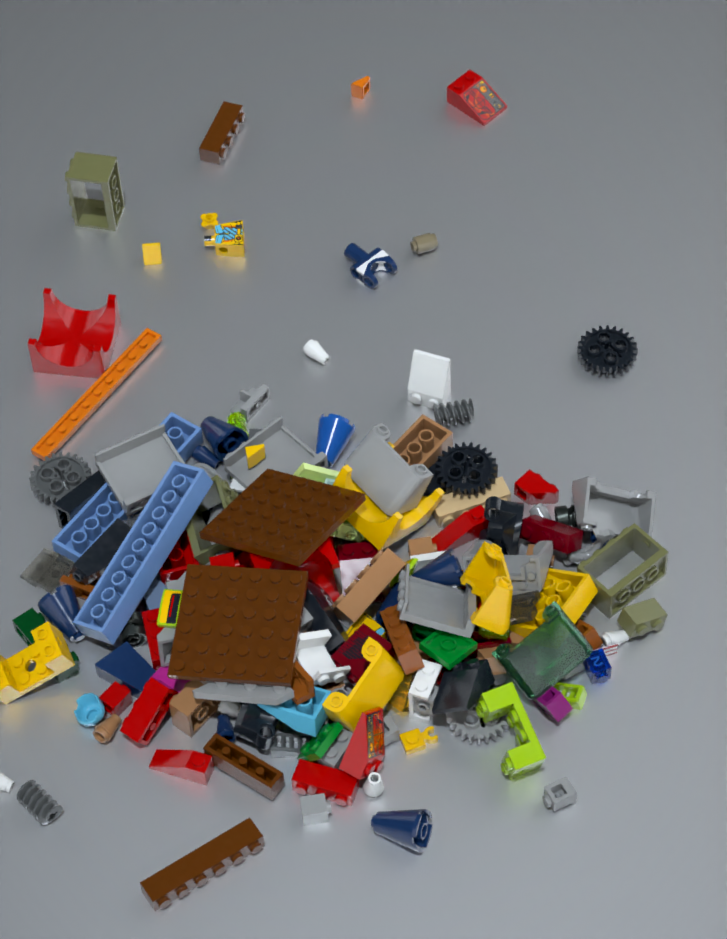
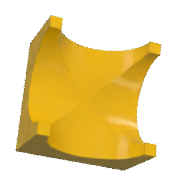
[333,441,445,551]

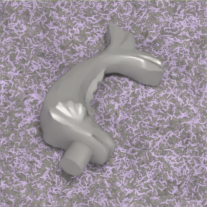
[563,528,616,566]

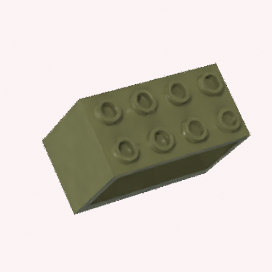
[64,152,125,231]
[186,475,244,565]
[577,523,669,619]

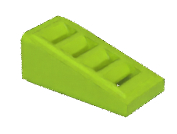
[546,681,587,710]

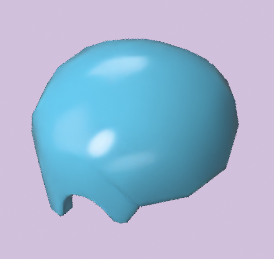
[74,693,105,727]

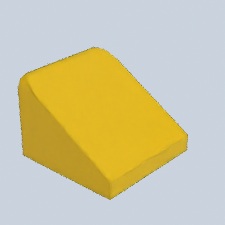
[142,243,162,265]
[245,444,265,469]

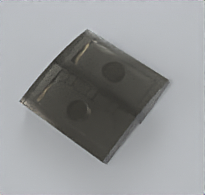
[20,548,74,595]
[510,590,541,625]

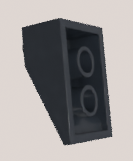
[432,658,495,714]

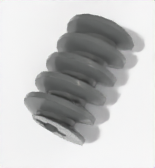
[433,398,474,426]
[17,780,63,825]

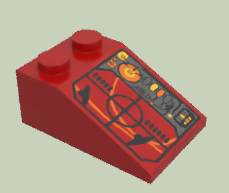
[447,69,507,126]
[339,707,385,780]

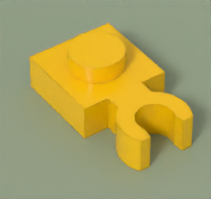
[400,726,438,755]

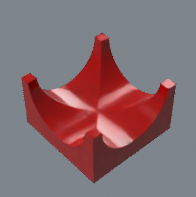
[27,288,121,379]
[248,537,340,604]

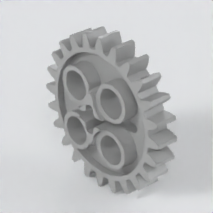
[446,686,509,744]

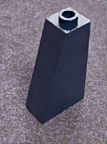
[95,641,156,698]

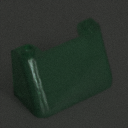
[491,601,593,700]

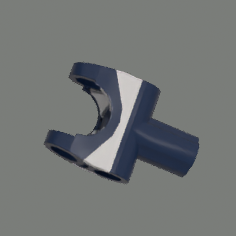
[344,243,397,289]

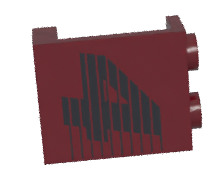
[331,623,396,686]

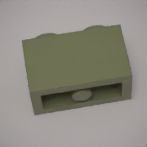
[617,598,668,638]

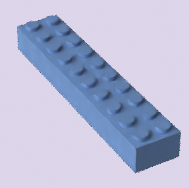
[52,412,203,565]
[72,461,213,645]

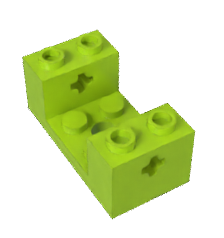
[475,682,546,780]

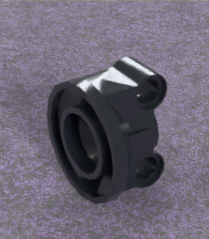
[478,496,524,555]
[234,703,279,750]

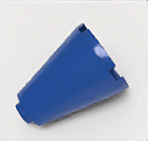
[315,414,356,468]

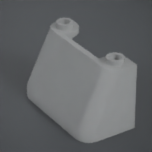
[344,423,433,516]
[572,476,656,537]
[462,540,553,595]

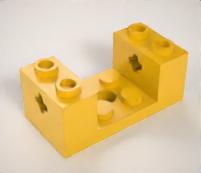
[0,621,75,705]

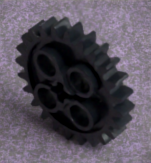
[577,325,638,377]
[435,442,498,498]

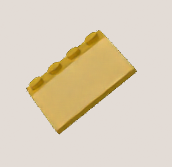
[508,568,598,649]

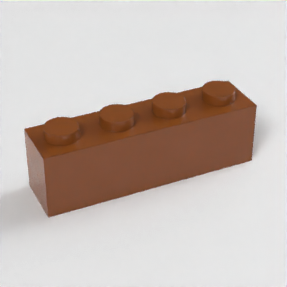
[380,604,425,675]

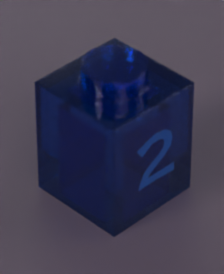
[583,648,612,684]

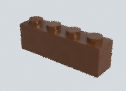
[199,101,245,165]
[203,733,285,801]

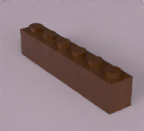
[140,817,265,912]

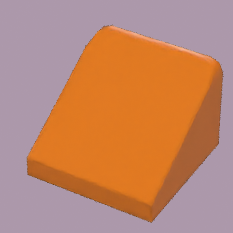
[351,76,371,99]

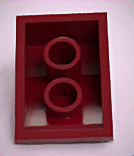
[337,542,383,604]

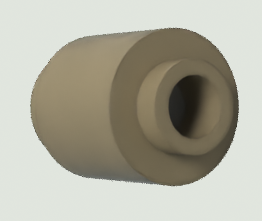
[410,233,438,254]

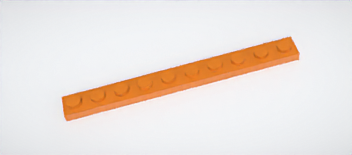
[31,328,162,461]

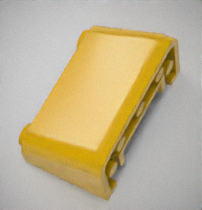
[460,541,513,635]
[322,637,404,733]

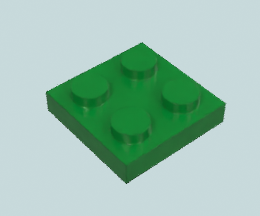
[419,630,478,670]
[297,722,343,762]

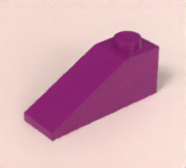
[516,672,573,722]

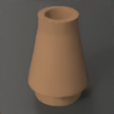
[93,714,122,743]

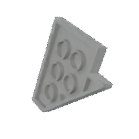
[192,681,294,706]

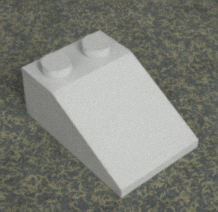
[407,349,451,409]

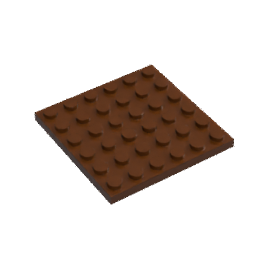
[199,468,366,566]
[167,564,309,687]

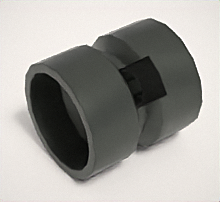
[554,505,581,529]
[120,610,147,648]

